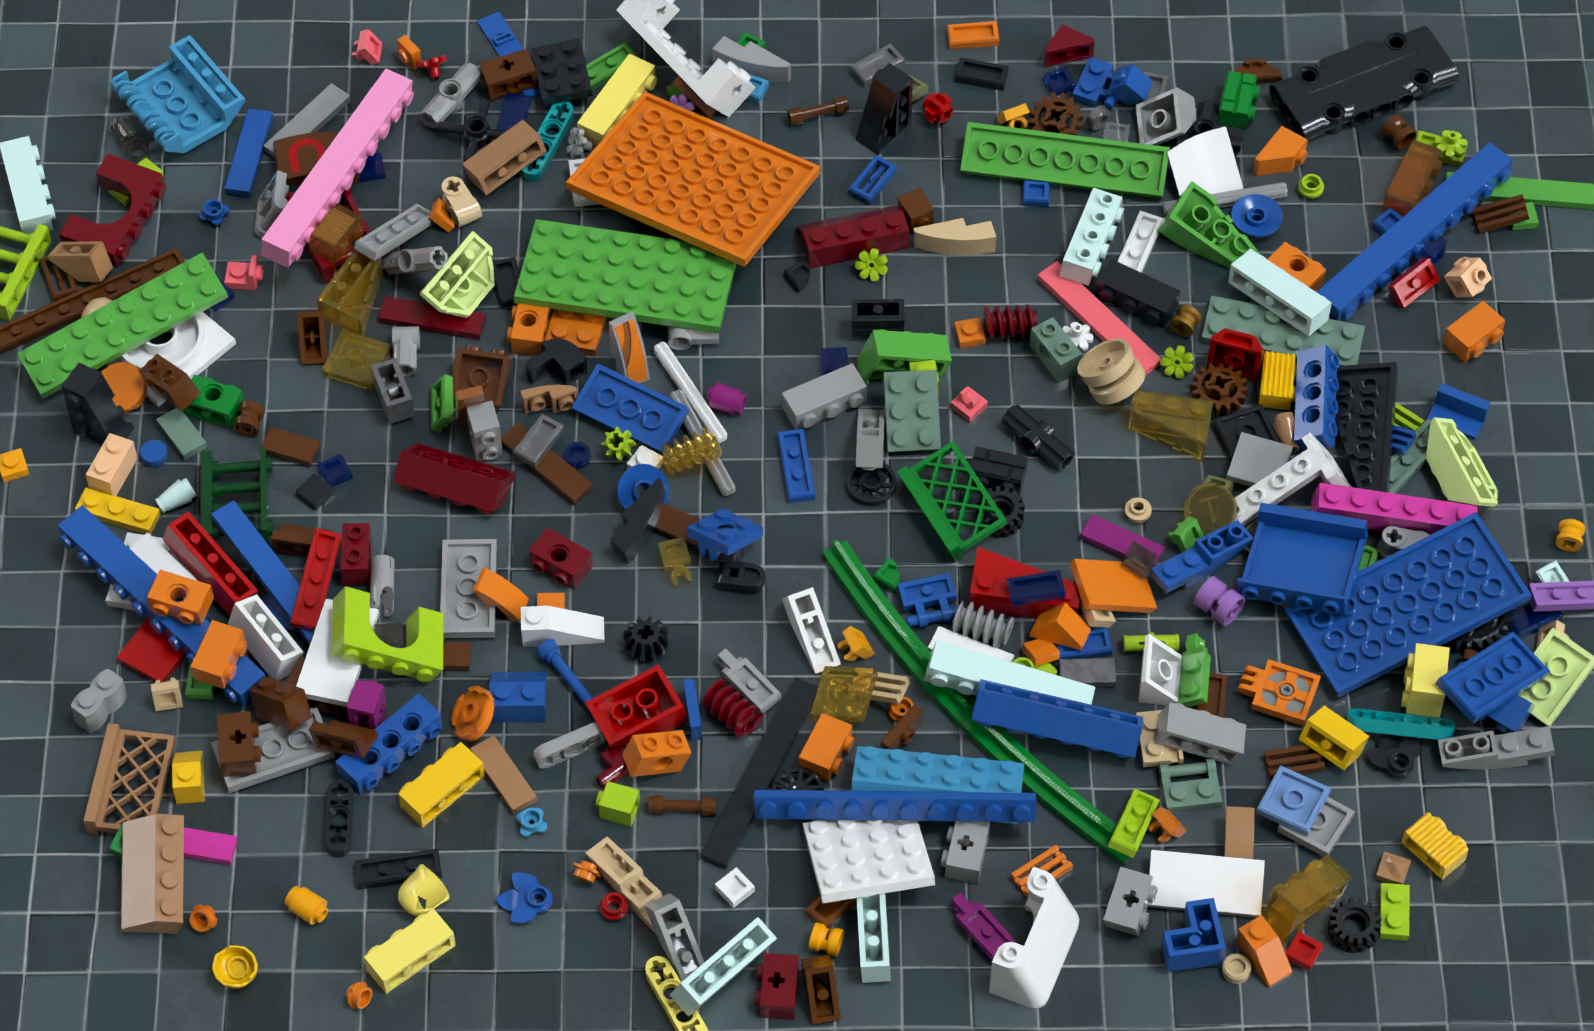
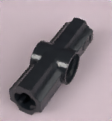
[1002,405,1075,471]

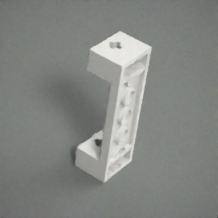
[617,0,756,117]

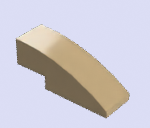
[913,218,997,255]

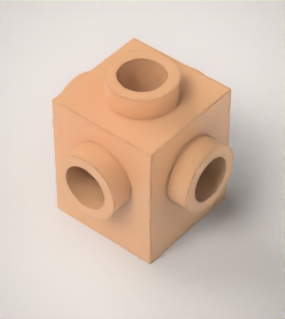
[1444,257,1492,297]

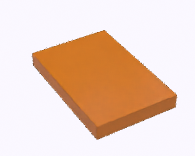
[1070,559,1157,613]

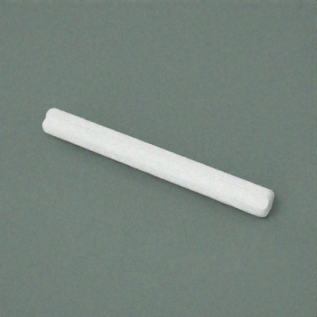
[654,342,727,444]

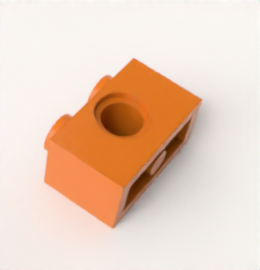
[1267,242,1326,292]
[507,303,552,356]
[147,570,214,625]
[622,730,691,777]

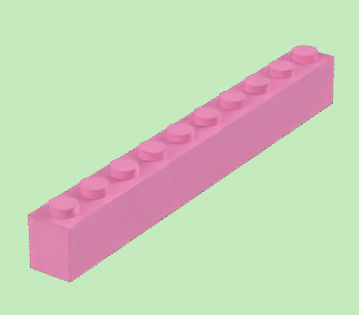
[261,69,414,268]

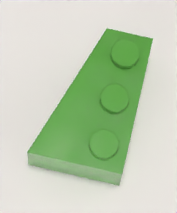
[856,329,952,385]

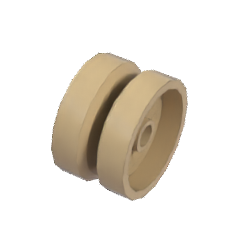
[1077,339,1146,405]

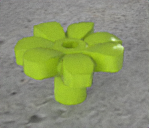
[1434,130,1467,160]
[855,248,888,282]
[1160,345,1194,379]

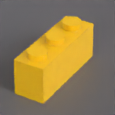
[398,742,485,828]

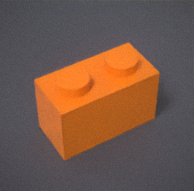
[1443,301,1505,363]
[190,620,248,689]
[799,713,855,783]

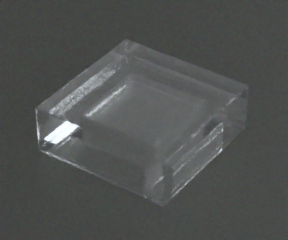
[1103,122,1130,142]

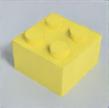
[1401,643,1449,717]

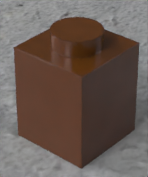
[897,188,934,234]

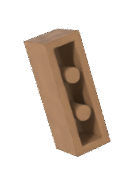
[462,120,546,195]

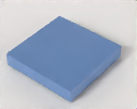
[1256,765,1331,836]

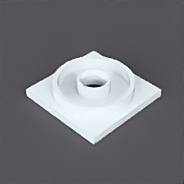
[108,312,236,407]

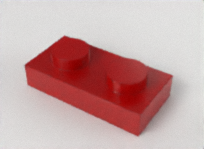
[1387,258,1440,308]

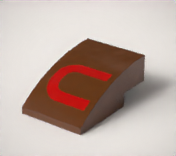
[273,131,361,186]

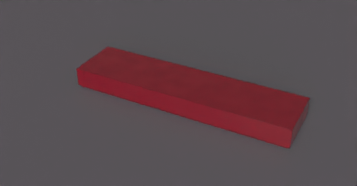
[378,296,486,340]

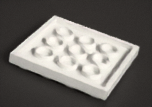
[803,820,935,903]

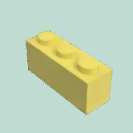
[364,909,456,994]

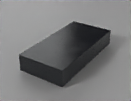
[955,57,1009,91]
[493,257,520,308]

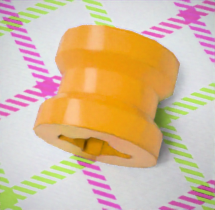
[1556,519,1585,552]

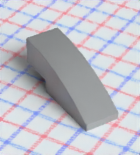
[712,36,791,83]

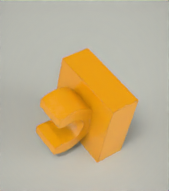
[997,103,1029,129]
[838,626,875,662]

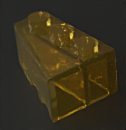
[317,250,383,339]
[1128,389,1213,462]
[1262,854,1352,947]

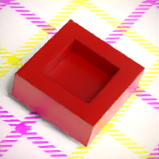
[1285,931,1324,972]

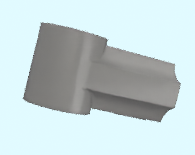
[392,326,420,377]
[668,326,719,350]

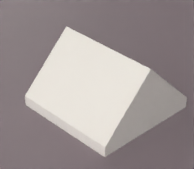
[1139,634,1183,705]

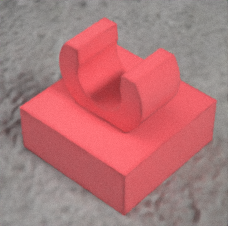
[352,29,383,65]
[950,386,988,423]

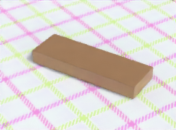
[470,735,537,815]

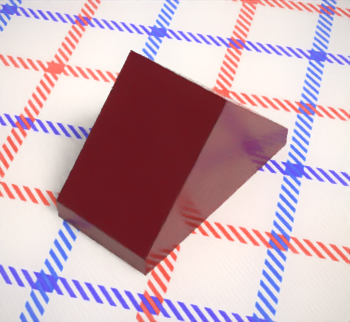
[1044,24,1095,68]

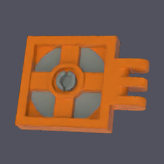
[1237,659,1321,726]

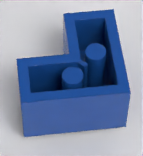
[1161,898,1226,972]

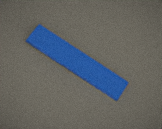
[477,12,541,100]

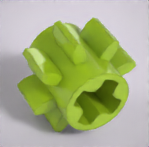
[601,427,636,462]

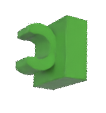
[1168,516,1204,553]

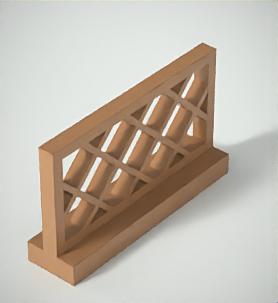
[83,723,176,835]

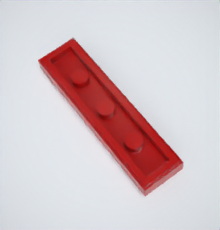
[290,528,342,632]

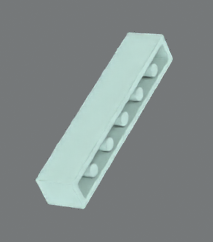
[924,640,1095,704]

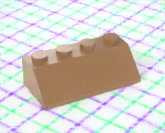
[121,814,184,934]

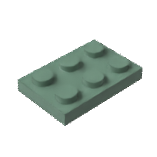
[883,370,941,452]

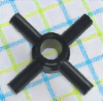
[439,99,506,162]

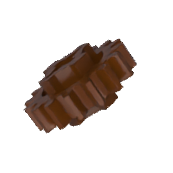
[1028,92,1083,136]
[1190,362,1248,416]

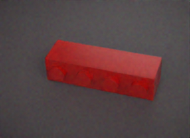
[163,511,258,617]

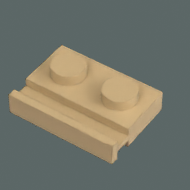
[1136,710,1184,767]

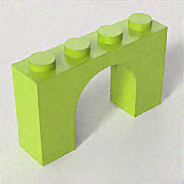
[332,586,443,682]

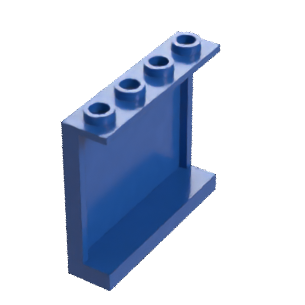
[1237,503,1368,615]

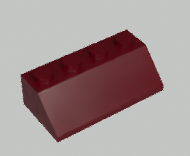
[796,205,909,269]
[394,443,516,514]

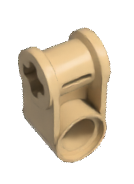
[442,176,482,228]

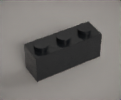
[1095,259,1181,328]

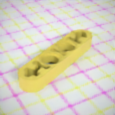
[645,956,709,1031]

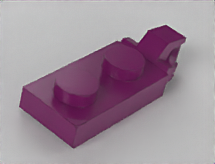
[951,892,1017,961]

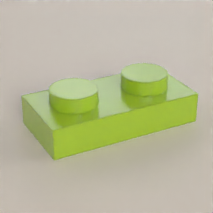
[1379,883,1410,941]

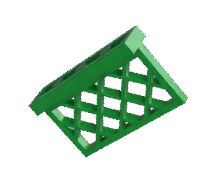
[897,441,1008,562]

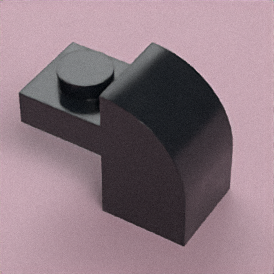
[526,339,588,385]

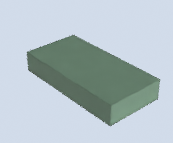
[156,408,207,460]

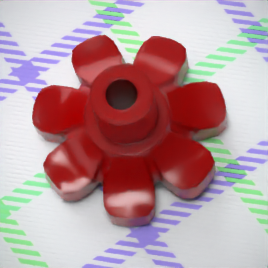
[415,55,447,78]

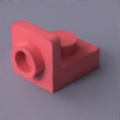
[224,255,263,290]

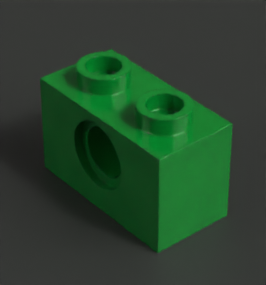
[183,375,244,430]

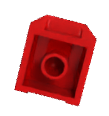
[1206,328,1264,382]

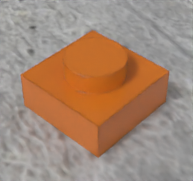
[397,35,421,70]
[954,317,986,349]

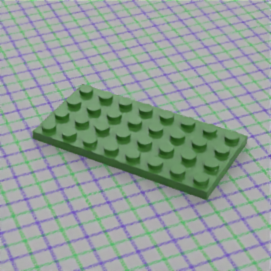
[514,219,736,334]

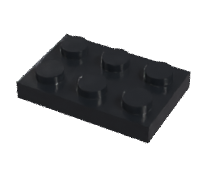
[531,38,593,106]

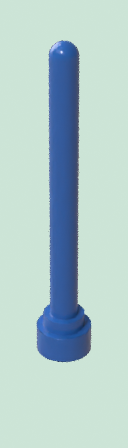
[536,639,593,708]

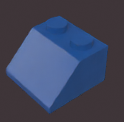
[489,672,547,722]

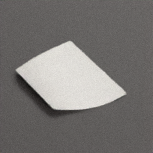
[1167,127,1243,196]

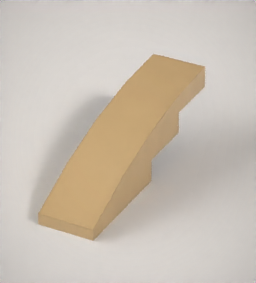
[585,837,662,932]

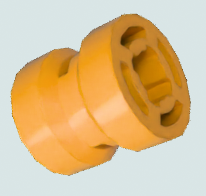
[809,922,844,957]

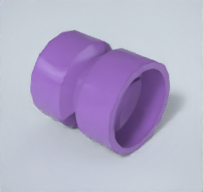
[1193,576,1245,627]

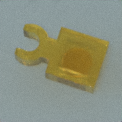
[658,537,692,587]

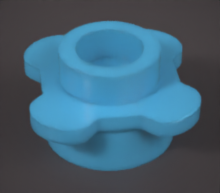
[516,808,547,837]

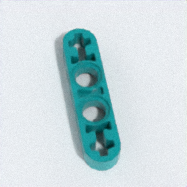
[521,101,574,182]
[1346,708,1455,740]

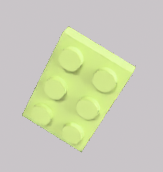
[1519,628,1594,726]

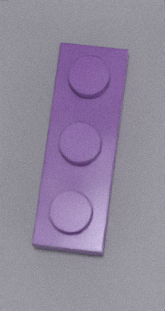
[1527,581,1594,612]

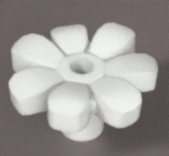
[1062,322,1093,352]

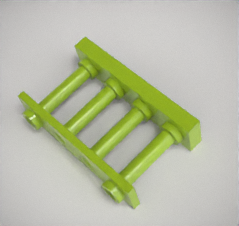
[0,224,52,321]

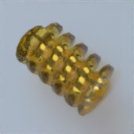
[663,427,722,476]

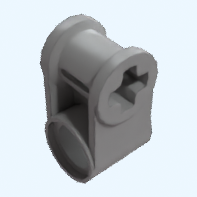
[1377,526,1430,559]

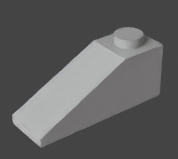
[856,409,885,470]
[644,893,705,982]

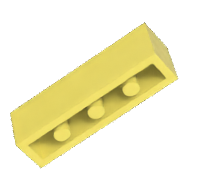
[577,54,657,146]

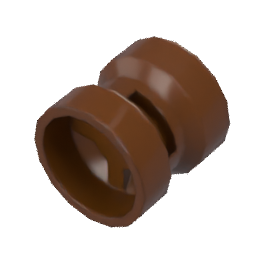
[1382,114,1417,150]
[233,400,265,437]

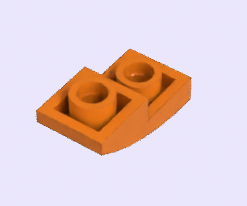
[473,568,529,621]

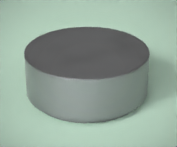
[1086,105,1111,131]

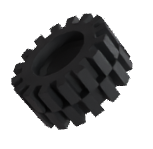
[976,486,1025,538]
[1328,897,1382,953]

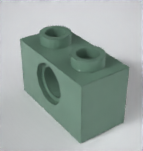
[1030,317,1082,383]

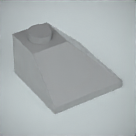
[1136,87,1197,146]

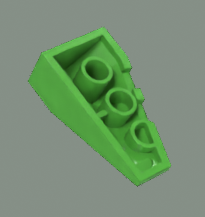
[1157,181,1261,269]

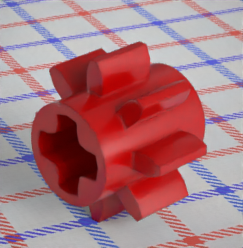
[922,92,954,124]

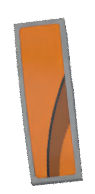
[609,312,650,383]

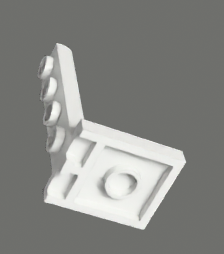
[1233,432,1351,526]

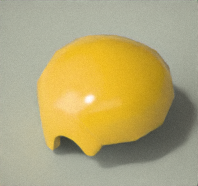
[212,945,258,989]

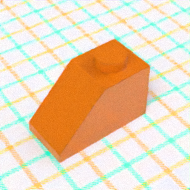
[1252,126,1308,176]
[1235,915,1292,988]

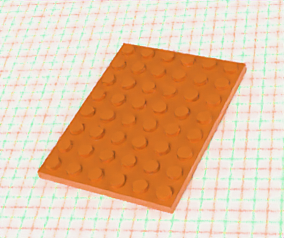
[566,91,821,267]

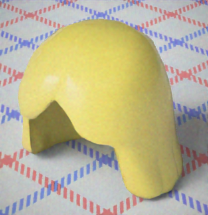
[398,864,449,916]

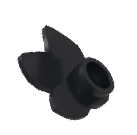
[1366,733,1420,778]

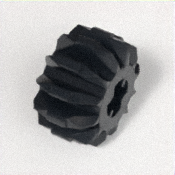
[623,616,669,663]

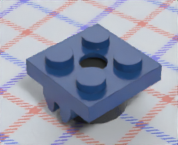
[687,508,763,562]

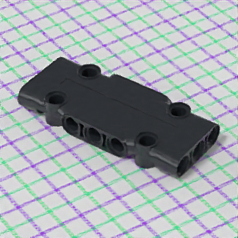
[1269,25,1459,140]

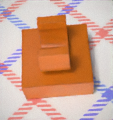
[1149,807,1187,843]

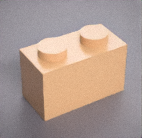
[86,433,138,496]

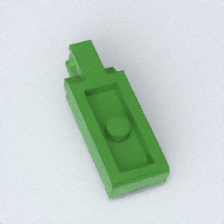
[1178,633,1211,707]

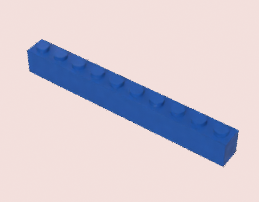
[1317,142,1513,321]
[58,505,266,707]

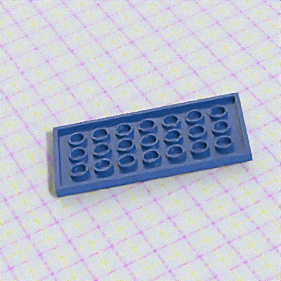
[1285,512,1532,698]

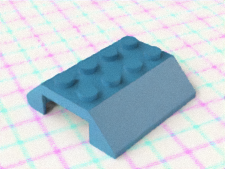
[110,35,245,153]

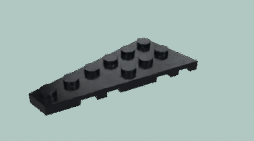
[1335,362,1398,493]

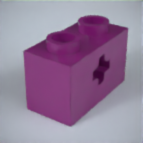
[347,680,388,730]

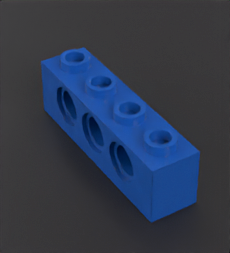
[1294,344,1340,451]
[335,694,443,795]

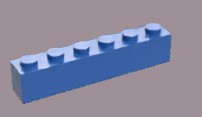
[972,679,1143,758]

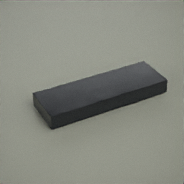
[354,849,442,890]

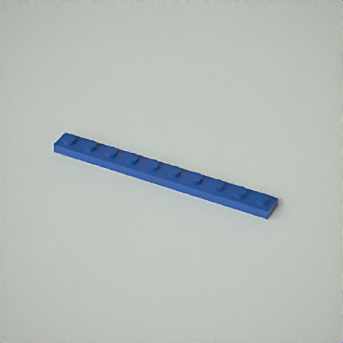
[754,790,1037,822]

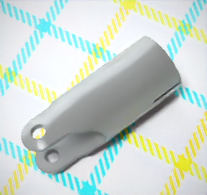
[370,555,395,617]

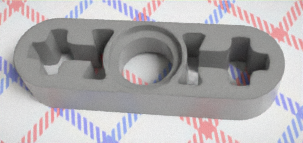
[533,722,607,769]

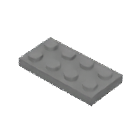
[440,539,497,638]
[211,707,335,793]

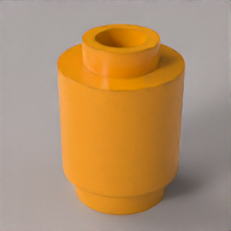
[284,886,328,925]

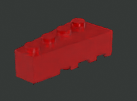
[969,547,1081,619]

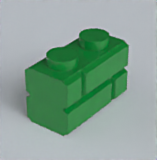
[1217,71,1260,130]

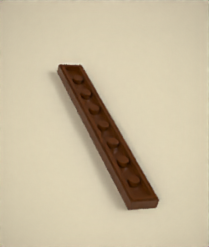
[0,248,185,355]

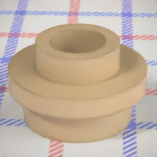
[1125,498,1152,524]

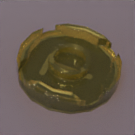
[1184,482,1238,536]

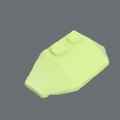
[420,231,495,318]
[1426,417,1498,507]

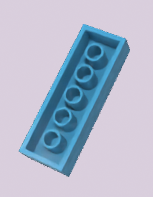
[851,746,1024,824]

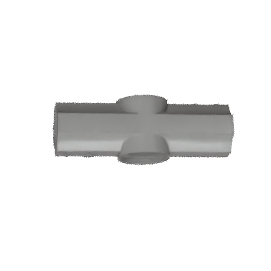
[420,62,483,129]
[382,246,448,275]

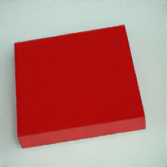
[116,618,187,683]

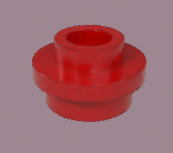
[600,893,628,921]

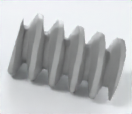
[953,601,1014,648]

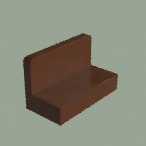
[271,523,333,558]
[309,720,378,759]

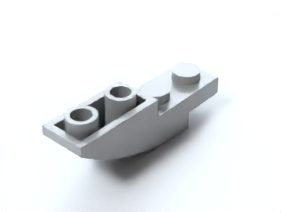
[1438,726,1555,770]

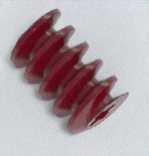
[983,304,1037,339]
[702,679,763,738]

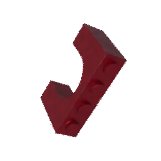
[59,154,166,268]

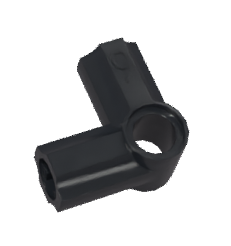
[1192,99,1243,152]

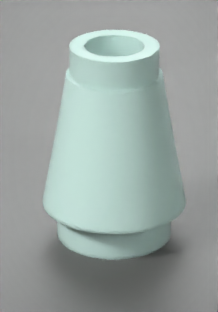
[155,478,197,513]

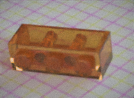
[1383,139,1443,217]

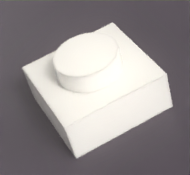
[627,445,664,469]
[715,867,755,908]

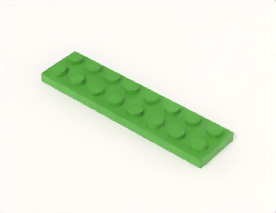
[960,122,1170,199]
[17,252,228,399]

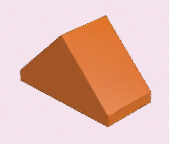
[1030,602,1091,650]

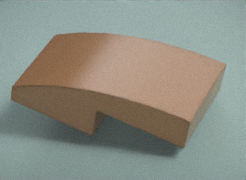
[520,385,578,414]
[1224,806,1255,859]

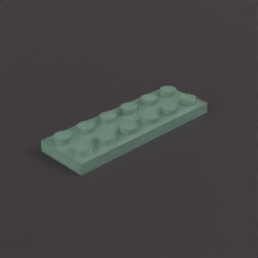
[1201,296,1365,366]

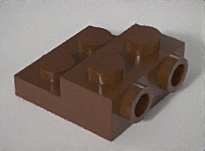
[453,345,512,408]

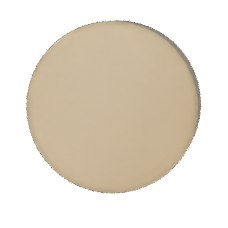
[1222,954,1251,984]

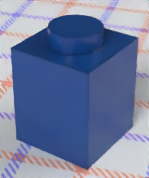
[1108,64,1153,107]

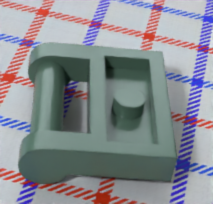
[1158,758,1223,813]

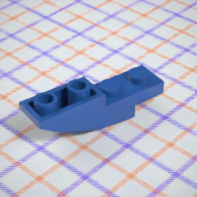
[1149,520,1254,594]

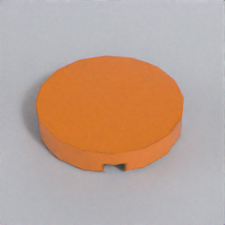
[101,362,147,415]
[451,686,494,741]

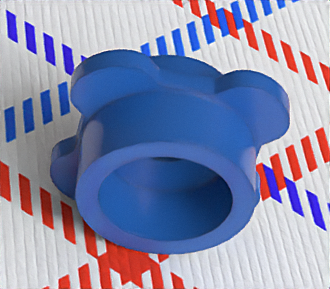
[199,199,229,225]

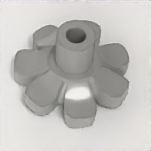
[565,127,592,160]

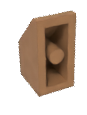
[48,241,113,283]

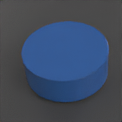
[140,440,168,467]

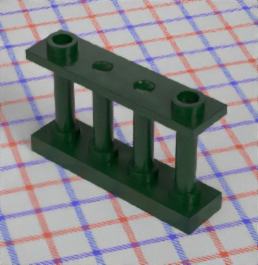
[201,447,274,545]

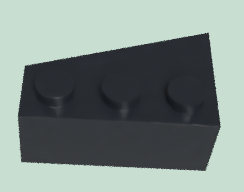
[855,63,913,156]
[61,362,134,444]

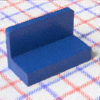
[1427,383,1491,440]

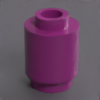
[706,382,747,415]

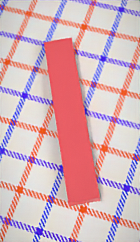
[1037,261,1161,375]

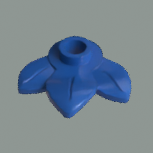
[496,872,553,924]

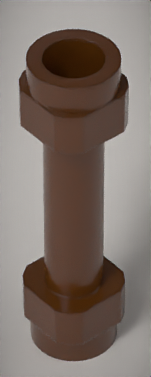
[787,96,849,125]
[649,795,717,816]

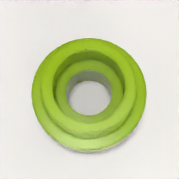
[1298,174,1324,198]

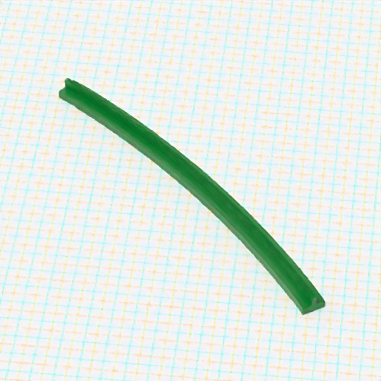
[822,539,1142,866]

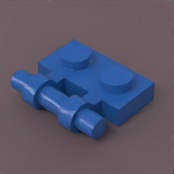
[1072,57,1125,110]
[897,573,959,628]

